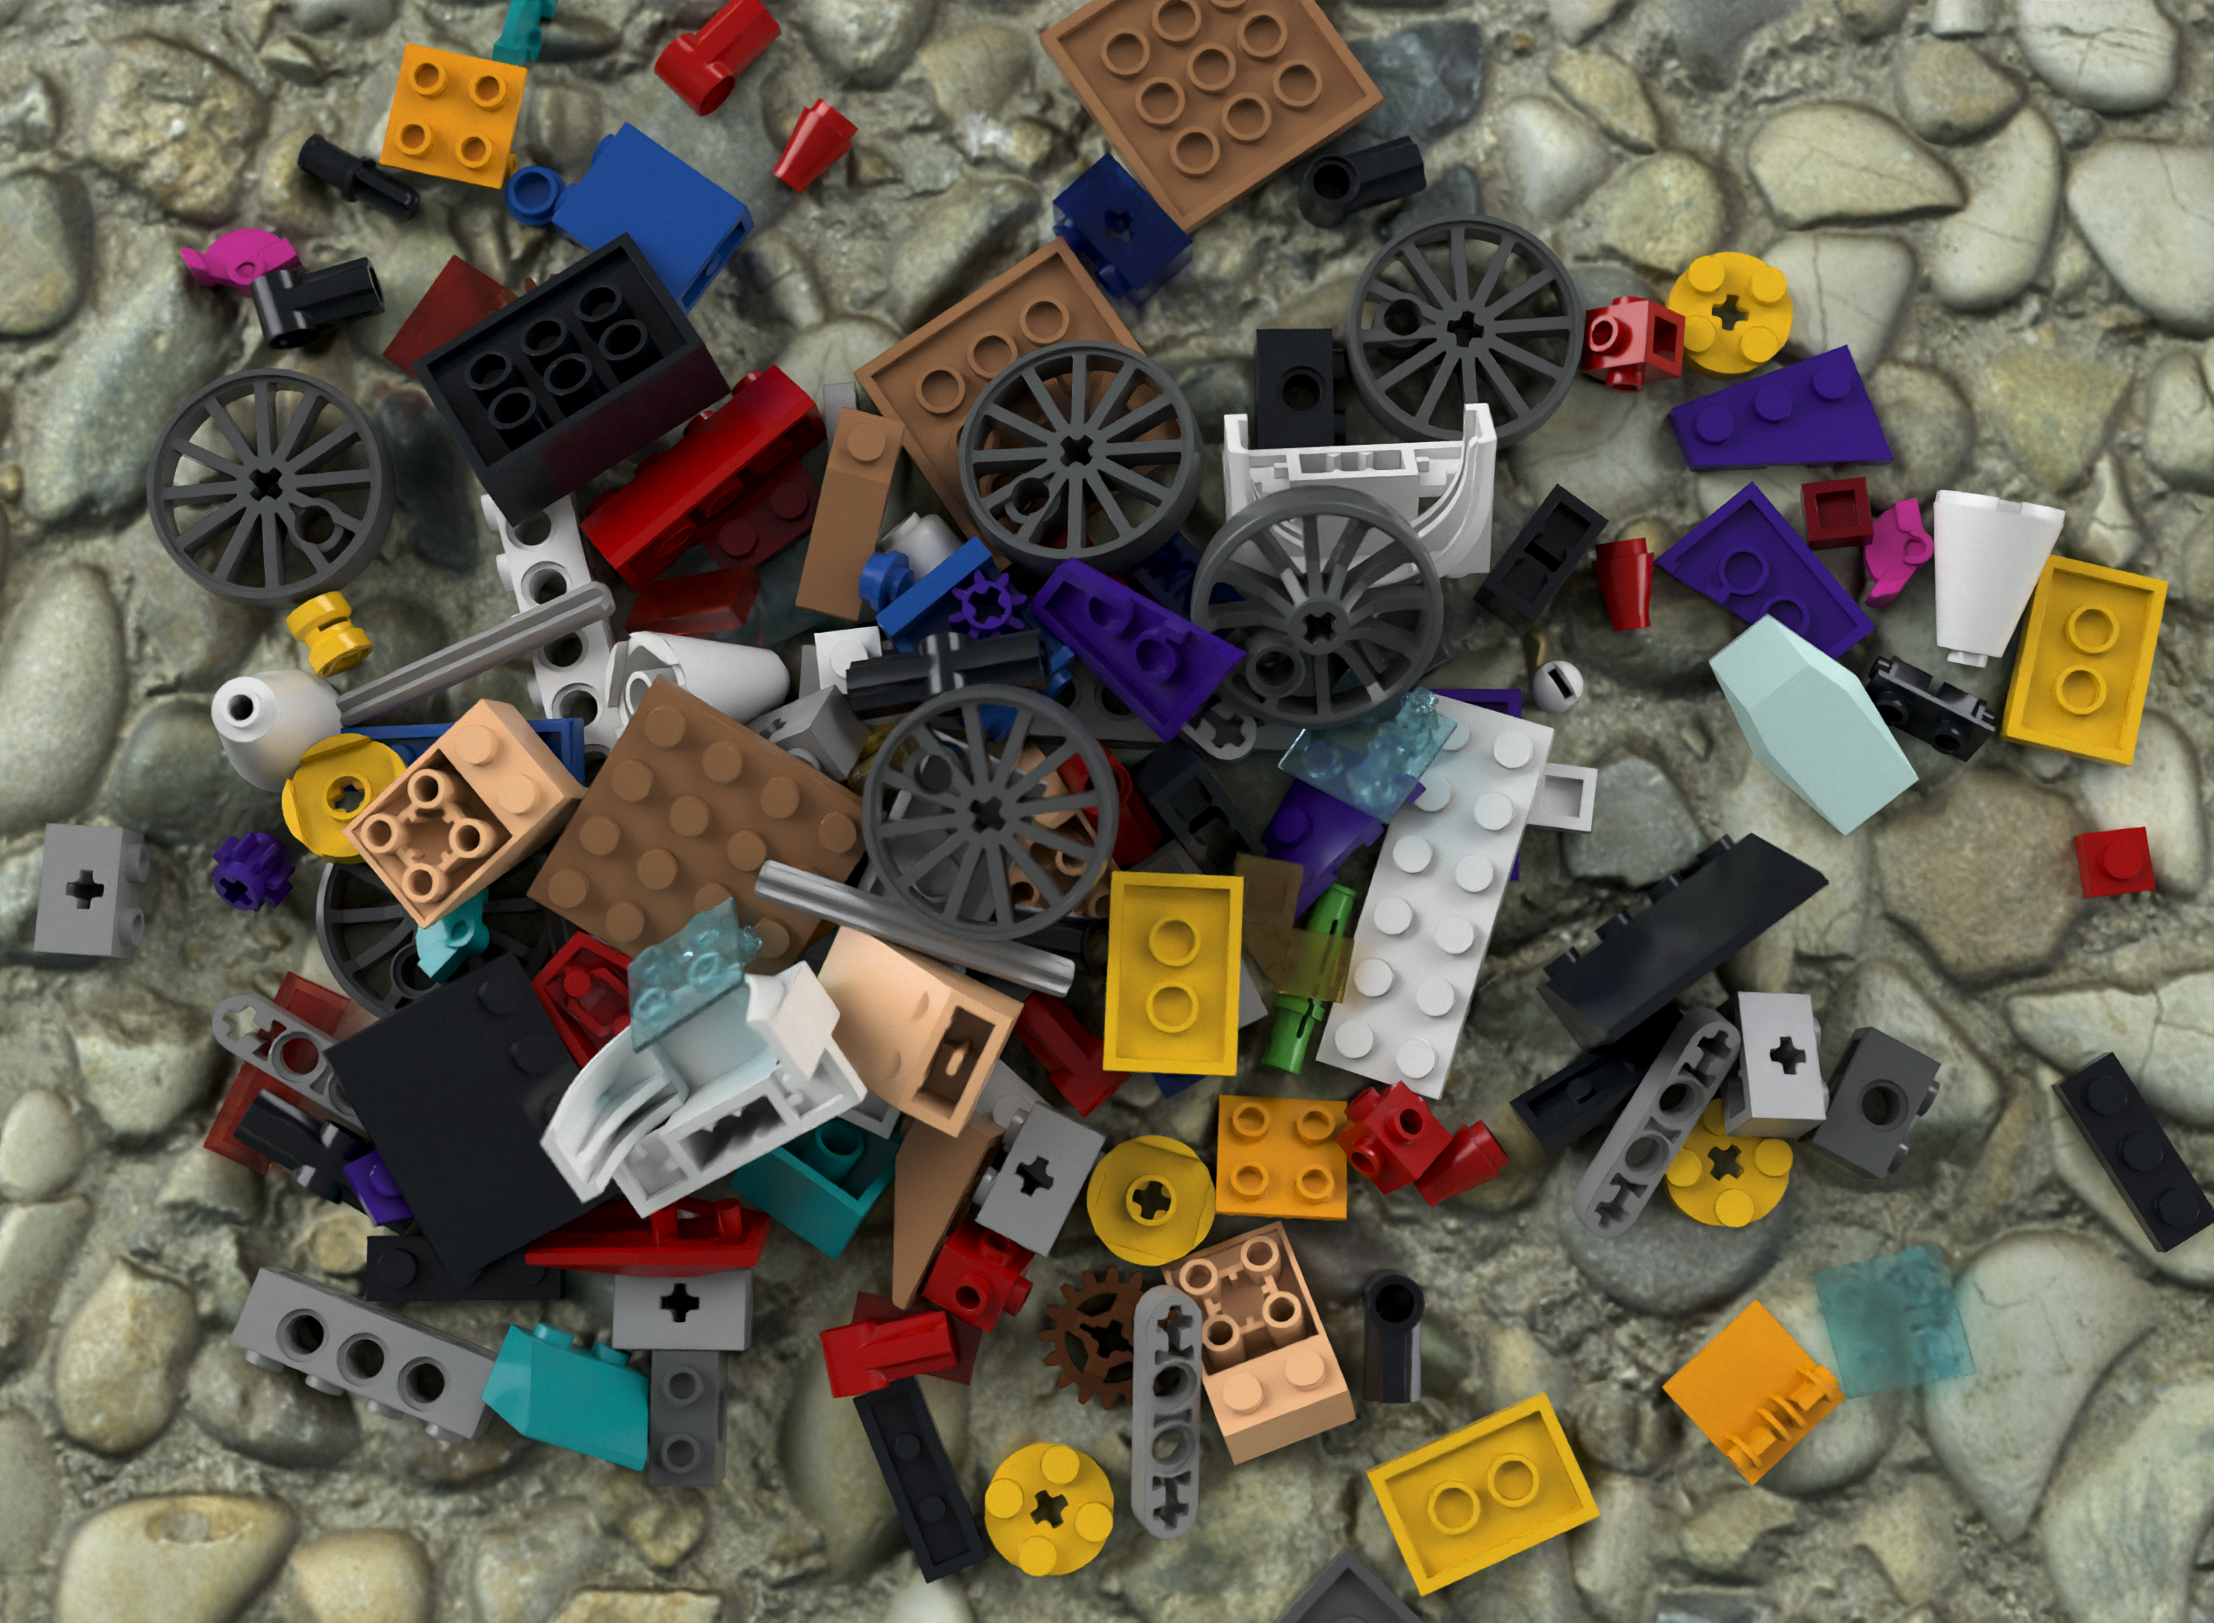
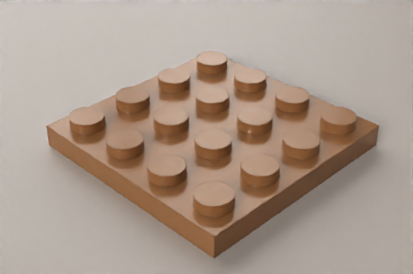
[1039,0,1384,242]
[853,235,1202,574]
[526,674,887,990]

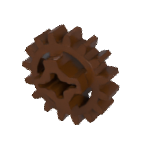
[1039,1265,1178,1410]

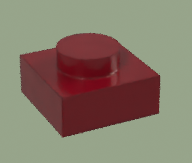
[1800,477,1874,551]

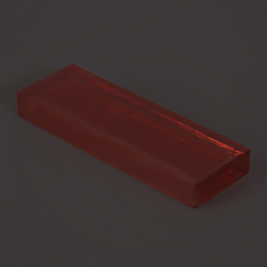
[202,971,351,1173]

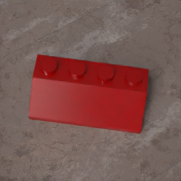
[578,364,827,594]

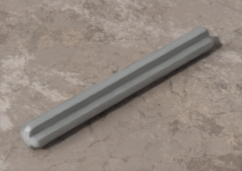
[336,581,616,727]
[755,860,1075,998]

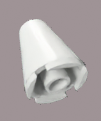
[1933,490,2065,668]
[605,631,790,739]
[211,668,349,793]

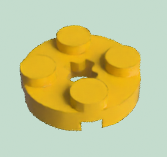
[1665,252,1793,380]
[282,733,409,864]
[1661,1098,1793,1228]
[1087,1135,1216,1266]
[984,1441,1114,1576]

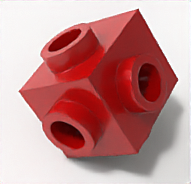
[1581,296,1686,393]
[1333,1080,1453,1195]
[922,1216,1035,1333]

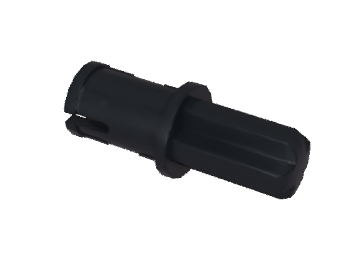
[297,134,421,223]

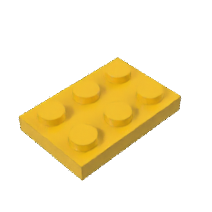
[1998,554,2169,769]
[1103,871,1244,1076]
[1365,1391,1601,1597]

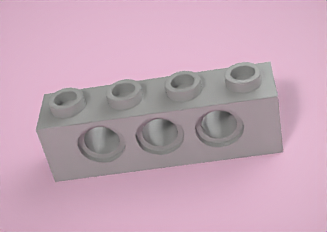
[229,1265,499,1444]

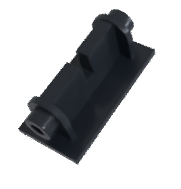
[1865,655,1996,762]

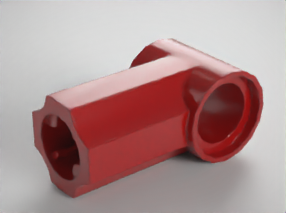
[654,0,782,117]
[1056,739,1163,866]
[1013,991,1132,1119]
[819,1309,957,1398]

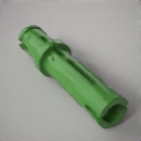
[1260,883,1358,1076]

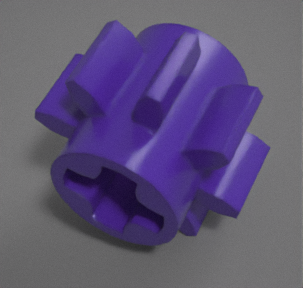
[948,570,1028,640]
[211,831,296,912]

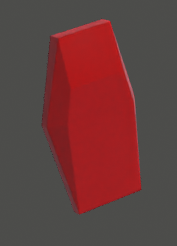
[530,929,684,1127]
[525,1196,771,1278]

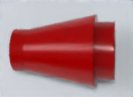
[771,98,858,195]
[1591,537,1654,632]
[1413,1119,1511,1208]

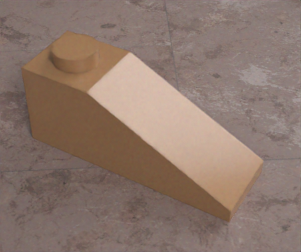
[795,406,905,623]
[892,1111,1007,1310]

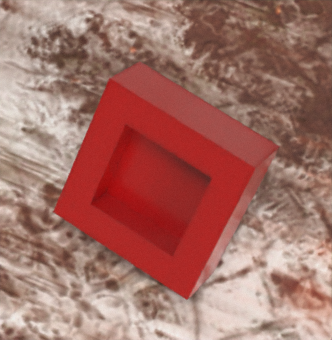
[2074,826,2156,899]

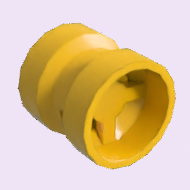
[286,591,374,678]

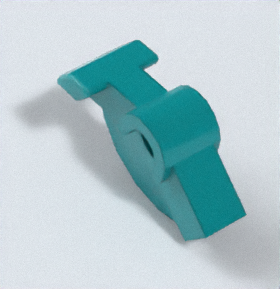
[492,0,558,66]
[415,887,490,985]

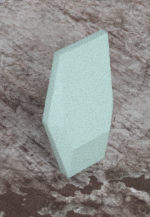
[1709,614,1919,836]

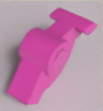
[181,228,301,298]
[1863,498,1934,608]

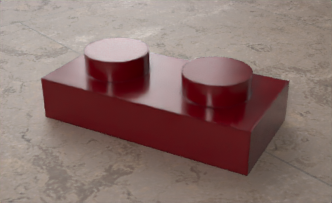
[695,460,821,588]

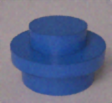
[504,165,566,228]
[859,550,914,613]

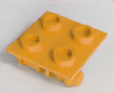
[379,43,528,190]
[1215,1094,1347,1221]
[1662,1299,1847,1486]

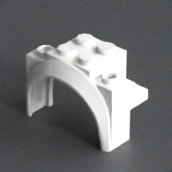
[1221,403,1497,589]
[540,960,867,1218]

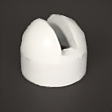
[1531,660,1584,713]

